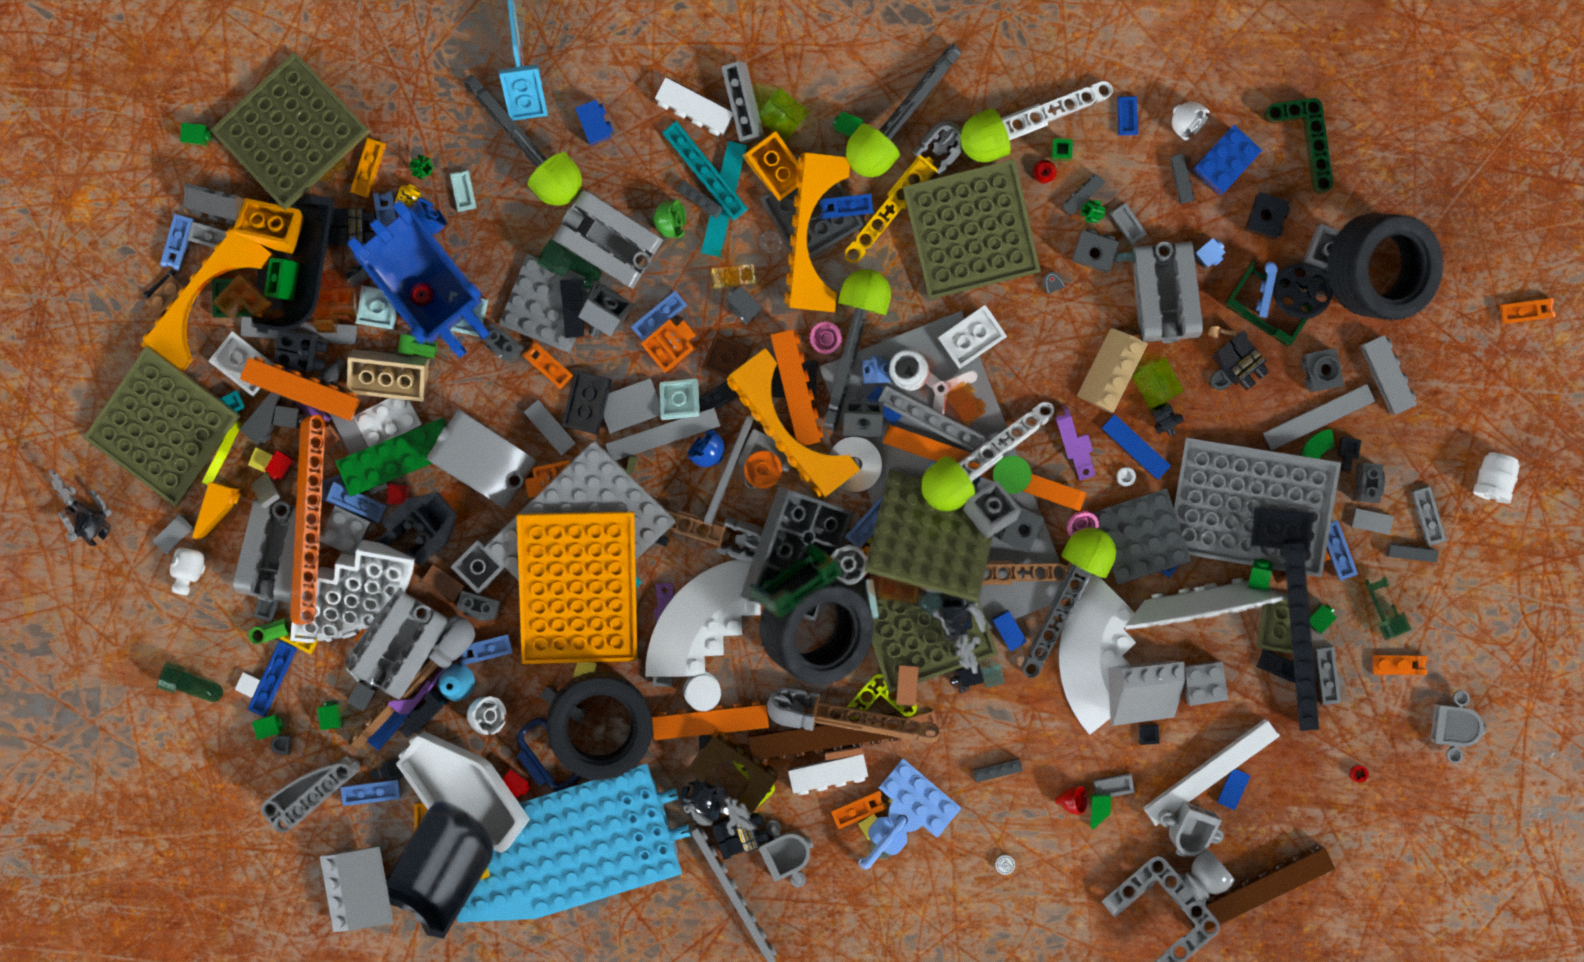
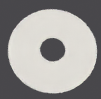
[829,437,882,492]

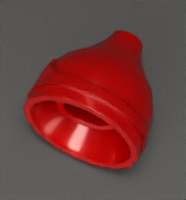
[1055,786,1088,815]

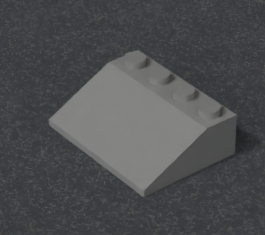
[1108,660,1185,726]
[320,846,393,932]

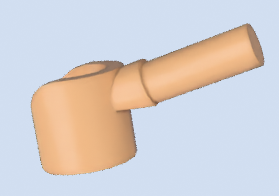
[1208,326,1236,338]

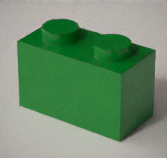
[264,258,300,301]

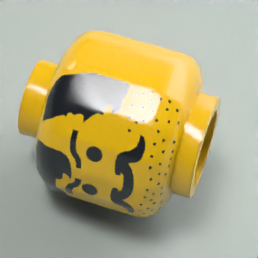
[393,184,422,208]

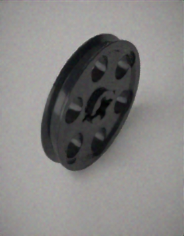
[1273,263,1333,319]

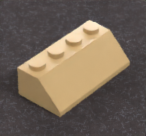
[1077,328,1148,413]
[347,349,429,402]

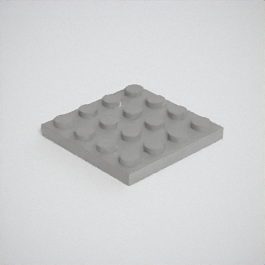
[499,254,599,353]

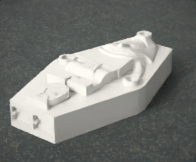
[396,731,530,853]

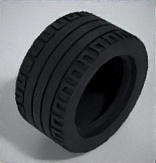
[1327,213,1443,320]
[759,571,874,685]
[547,671,653,781]

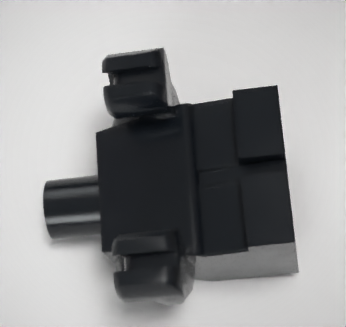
[1149,401,1184,436]
[949,664,984,693]

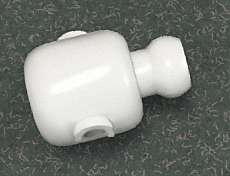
[170,547,205,596]

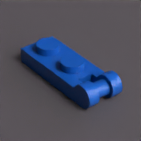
[818,194,873,220]

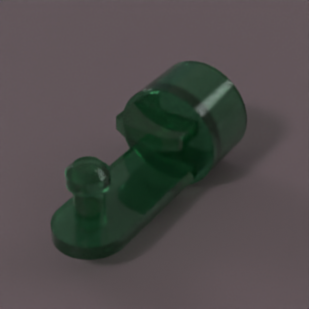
[536,239,602,289]
[1365,577,1412,640]
[157,661,223,702]

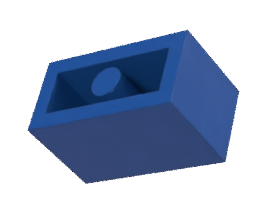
[575,99,614,146]

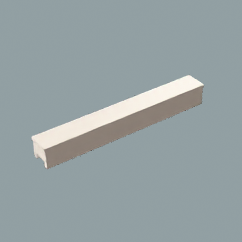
[1142,719,1280,826]

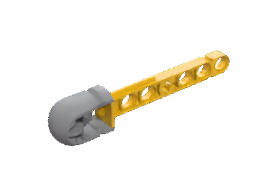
[844,121,963,263]

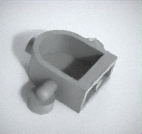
[737,422,791,489]
[1430,690,1486,763]
[1158,801,1224,857]
[758,819,814,887]

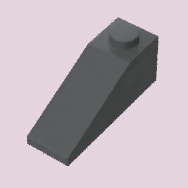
[239,392,282,445]

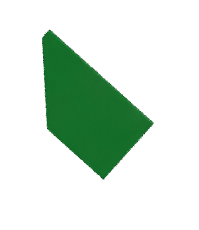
[1090,793,1111,829]

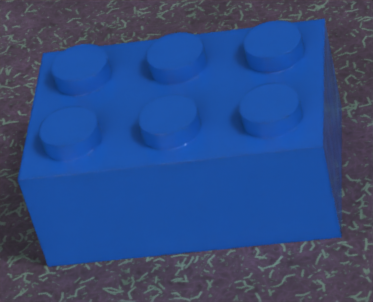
[1192,125,1263,196]

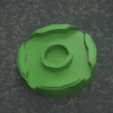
[993,456,1031,494]

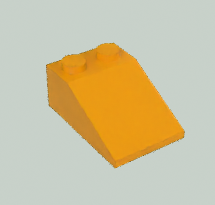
[742,131,800,201]
[232,198,305,254]
[192,482,241,539]

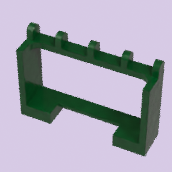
[1223,260,1312,346]
[748,542,841,618]

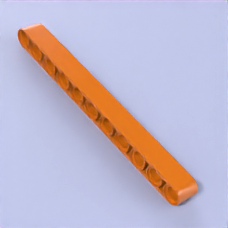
[290,415,325,625]
[882,425,1087,511]

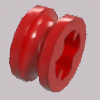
[1349,765,1369,783]

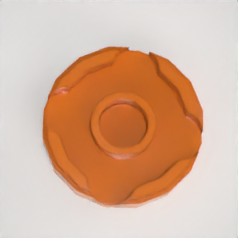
[744,450,782,489]

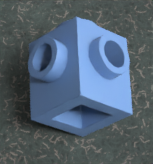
[862,356,891,384]

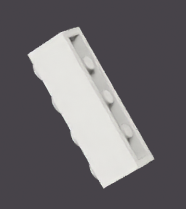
[655,78,734,137]
[788,755,868,796]

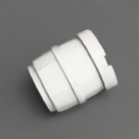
[889,350,930,391]
[1473,452,1520,504]

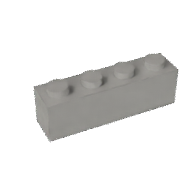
[721,61,765,143]
[1359,335,1417,415]

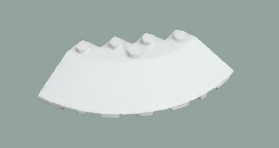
[290,540,415,643]
[645,559,761,677]
[1059,574,1136,734]
[1125,578,1288,630]

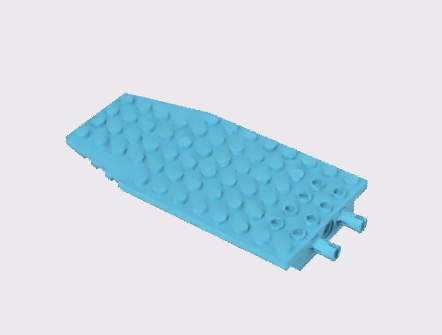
[457,763,691,923]

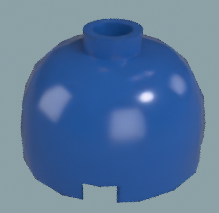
[410,198,447,235]
[687,429,725,468]

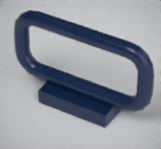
[516,718,581,791]

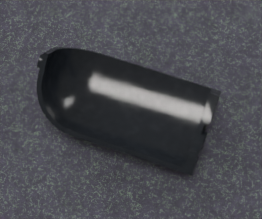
[251,195,334,334]
[386,801,494,939]

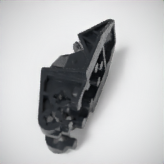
[375,491,457,567]

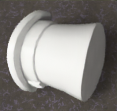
[683,671,721,711]

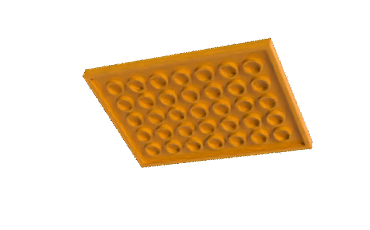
[517,511,637,664]

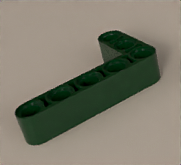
[1264,98,1333,194]

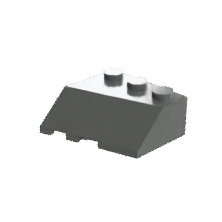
[184,183,244,226]

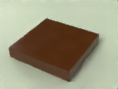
[702,333,752,378]

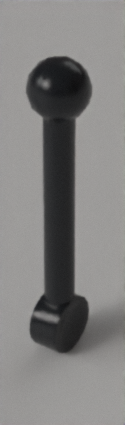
[143,269,176,298]

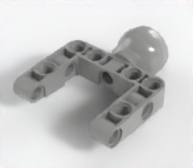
[1102,850,1235,962]

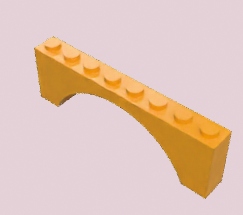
[784,153,850,312]
[141,226,276,372]
[726,348,860,500]

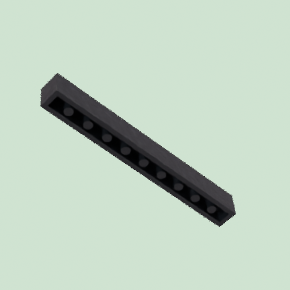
[1283,538,1319,731]

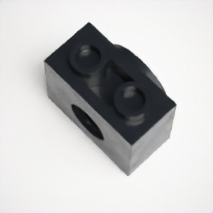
[1245,192,1290,240]

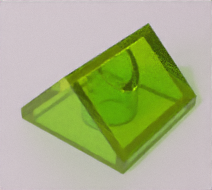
[759,88,810,142]
[1132,357,1184,409]

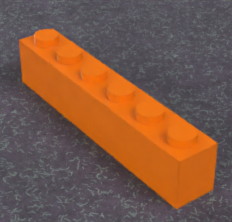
[771,330,823,446]
[240,356,360,422]
[652,700,769,740]

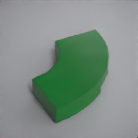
[1299,429,1334,459]

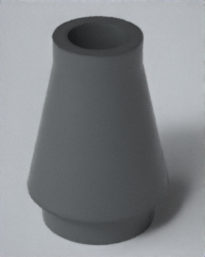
[319,358,347,385]

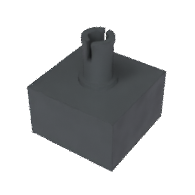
[578,284,634,337]

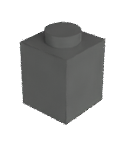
[273,406,304,428]
[346,680,378,711]

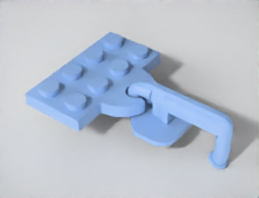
[858,758,961,869]

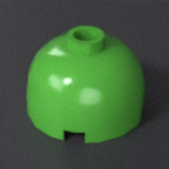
[652,200,686,238]

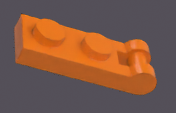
[1500,298,1556,324]
[521,340,574,390]
[1372,655,1427,675]
[831,790,888,830]

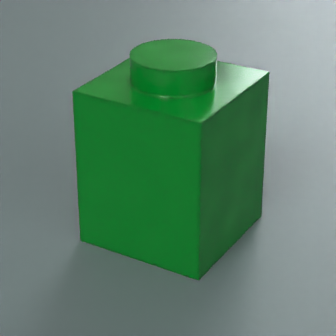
[832,112,863,138]
[180,123,211,147]
[1050,138,1073,162]
[1248,558,1273,591]
[1309,603,1337,634]
[317,701,343,730]
[252,713,284,740]

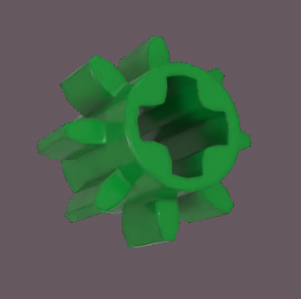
[409,154,433,180]
[1081,199,1105,223]

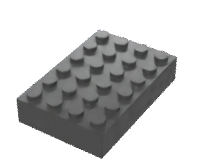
[740,486,853,621]

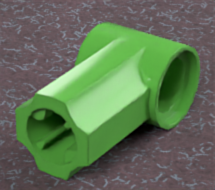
[397,334,438,359]
[248,619,289,644]

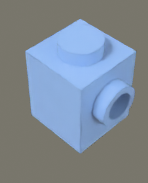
[1194,238,1226,269]

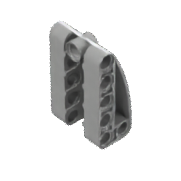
[551,190,663,289]
[1133,241,1203,343]
[426,410,537,509]
[233,498,309,603]
[344,590,449,699]
[261,756,360,833]

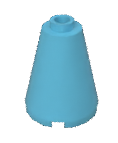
[437,663,476,702]

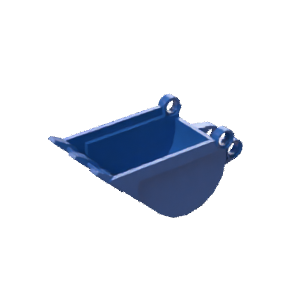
[347,200,490,358]

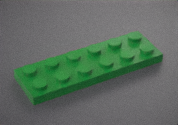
[335,418,447,497]

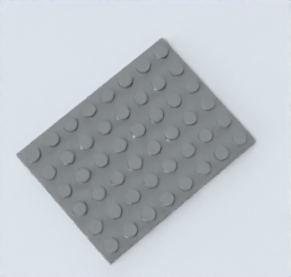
[1174,438,1341,577]
[484,440,676,580]

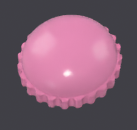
[809,321,843,354]
[1067,511,1099,537]

